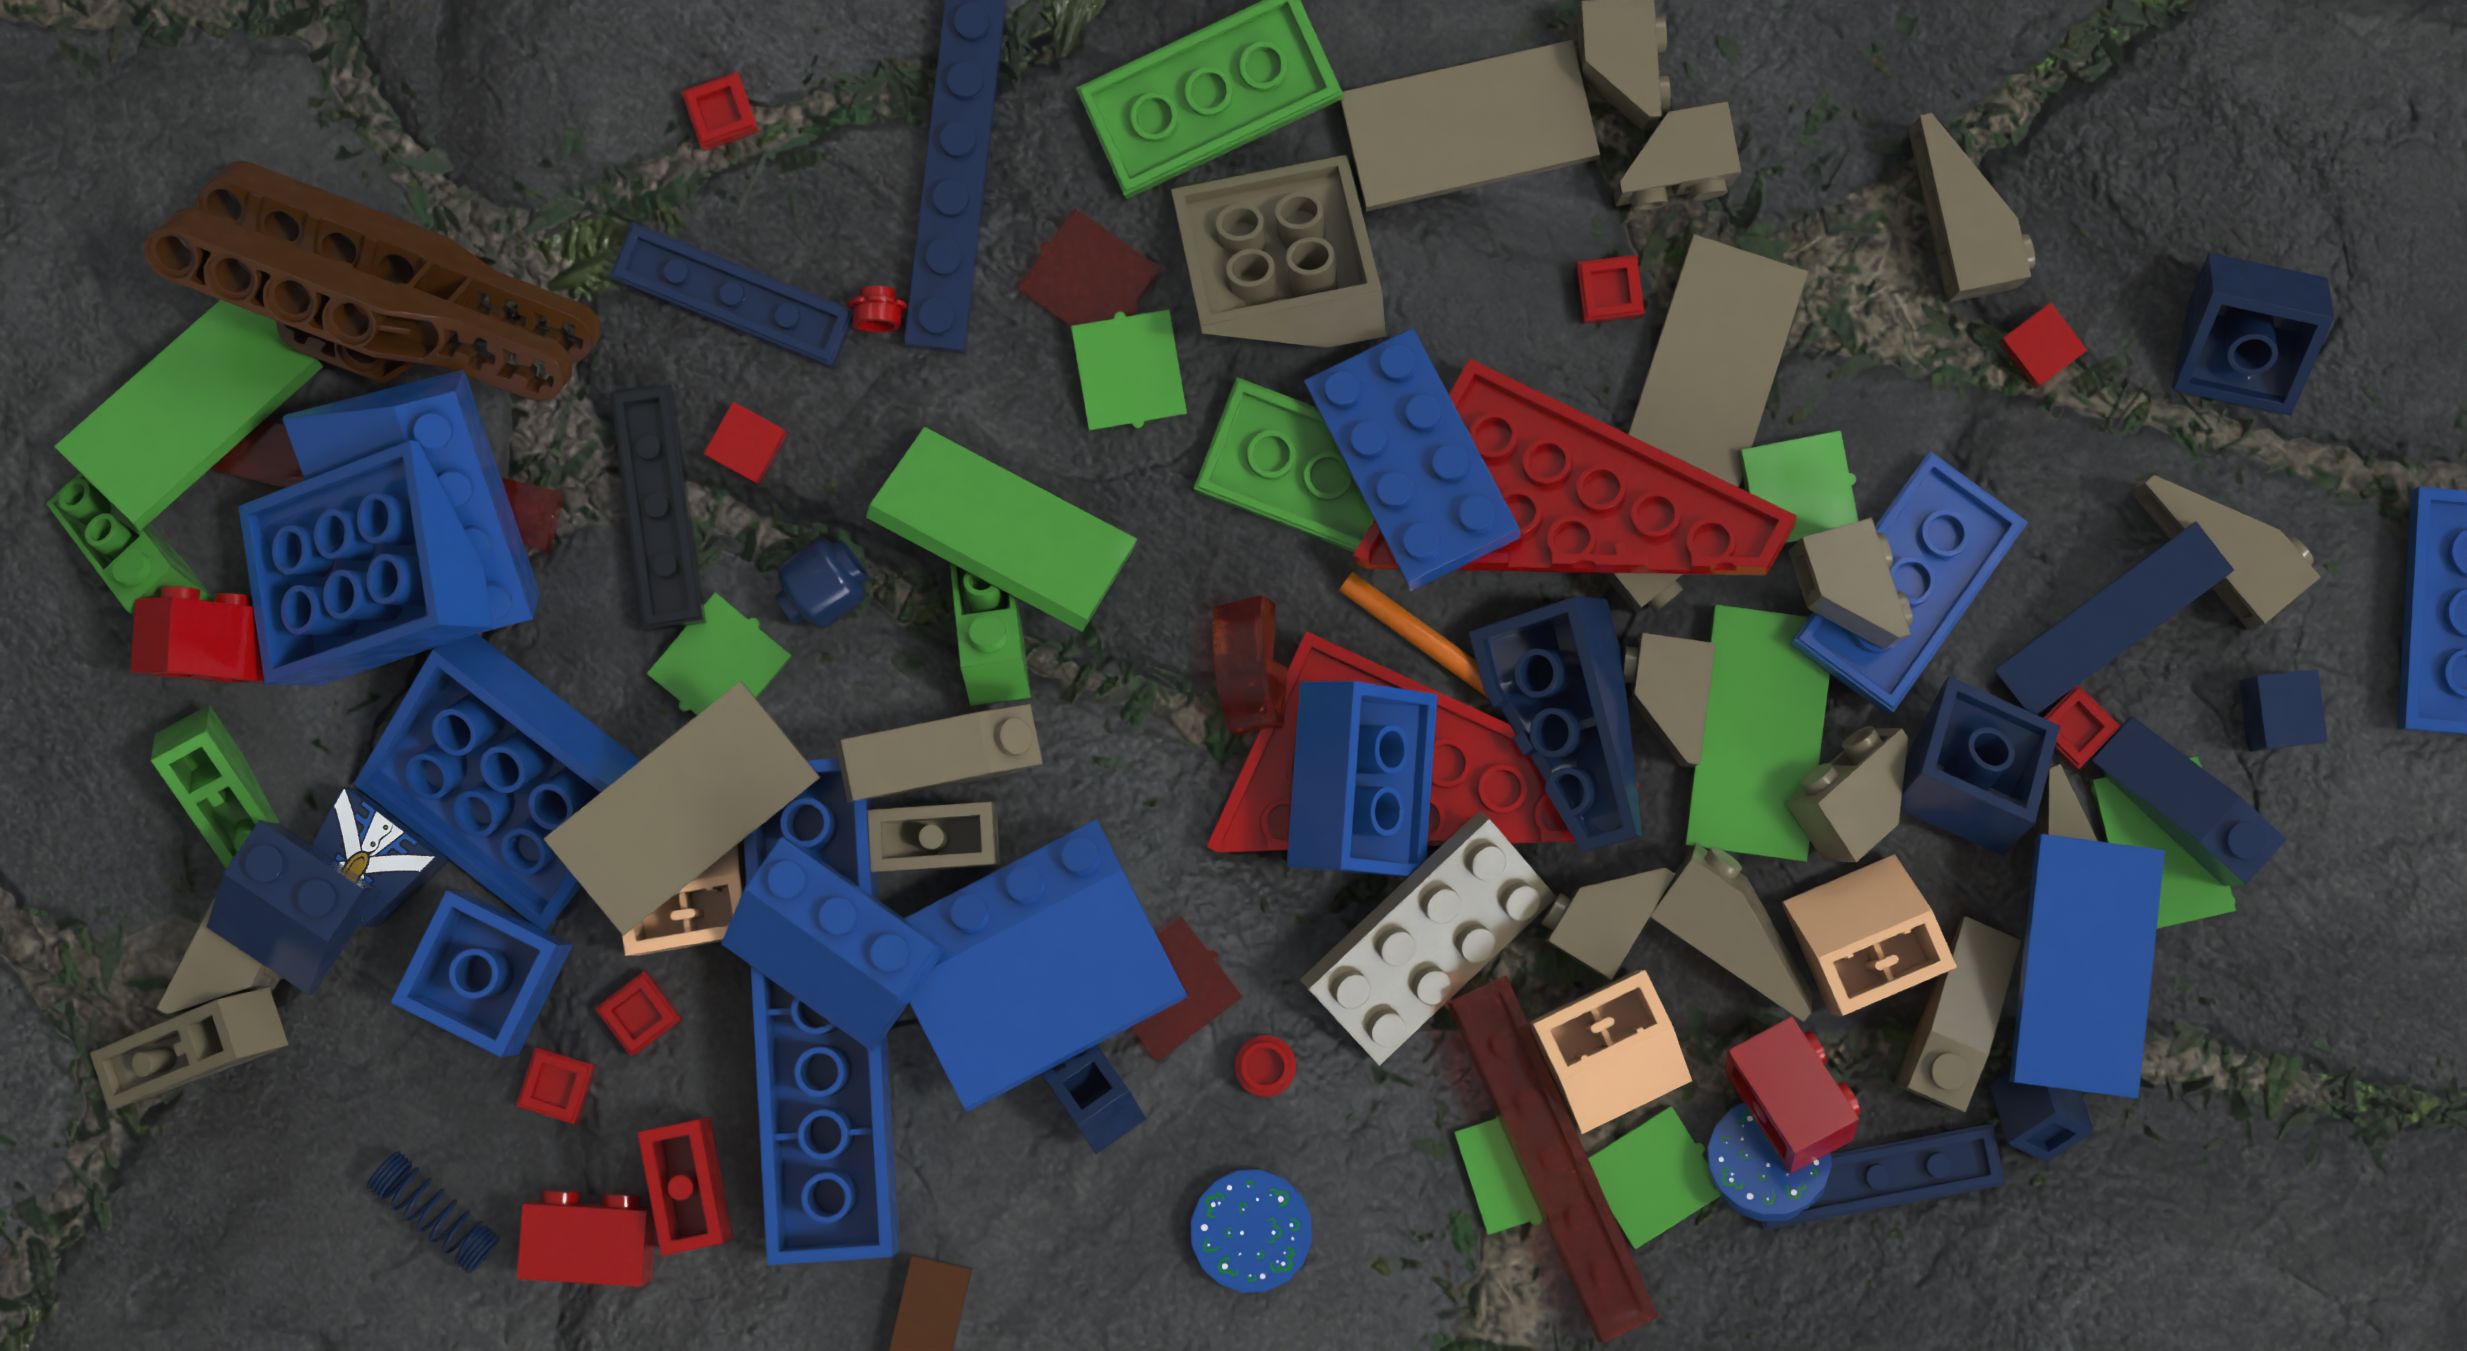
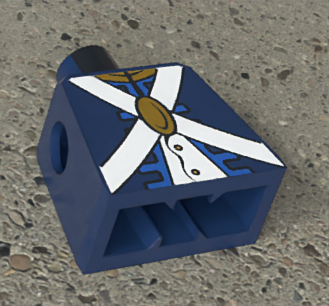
[312,787,450,927]

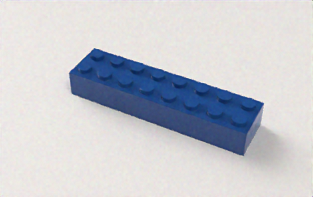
[744,758,900,1265]

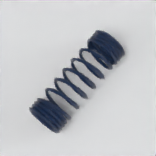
[367,1151,500,1273]

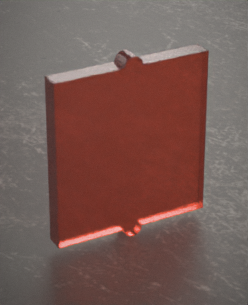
[1018,208,1161,327]
[1132,916,1243,1062]

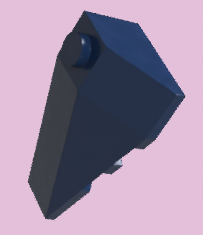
[1469,596,1642,852]

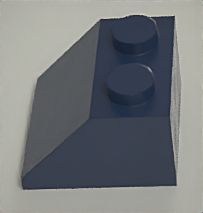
[2172,253,2334,416]
[1900,676,2060,856]
[207,820,382,995]

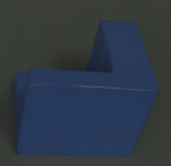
[2239,669,2327,752]
[1990,1068,2094,1162]

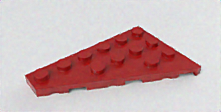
[1353,359,1796,575]
[1206,631,1640,853]

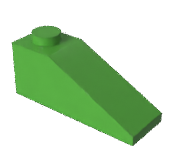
[151,705,280,869]

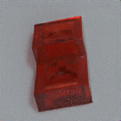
[1212,595,1287,735]

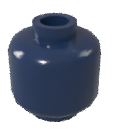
[775,539,869,629]

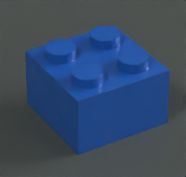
[390,890,573,1057]

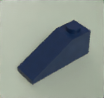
[2089,716,2287,886]
[1041,1045,1146,1154]

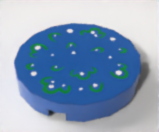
[1707,1103,1832,1222]
[1191,1169,1312,1293]

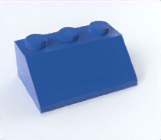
[1287,681,1438,877]
[721,836,946,1052]

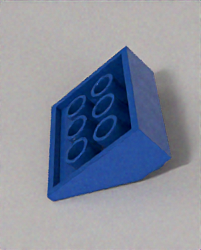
[283,369,541,634]
[238,440,494,686]
[354,634,641,930]
[904,819,1188,1112]

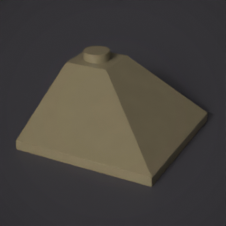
[1171,155,1386,348]

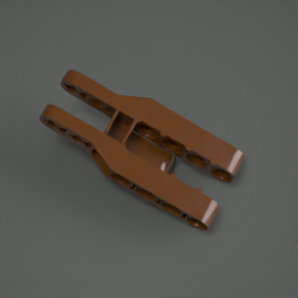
[144,161,601,402]

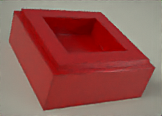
[681,72,760,152]
[1575,255,1645,325]
[1999,303,2088,389]
[703,402,788,486]
[2041,685,2121,771]
[595,971,684,1057]
[516,1047,597,1124]

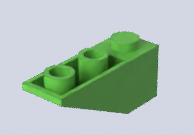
[46,473,214,616]
[950,562,1031,706]

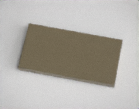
[1340,40,1600,212]
[1627,234,1809,487]
[544,680,820,936]

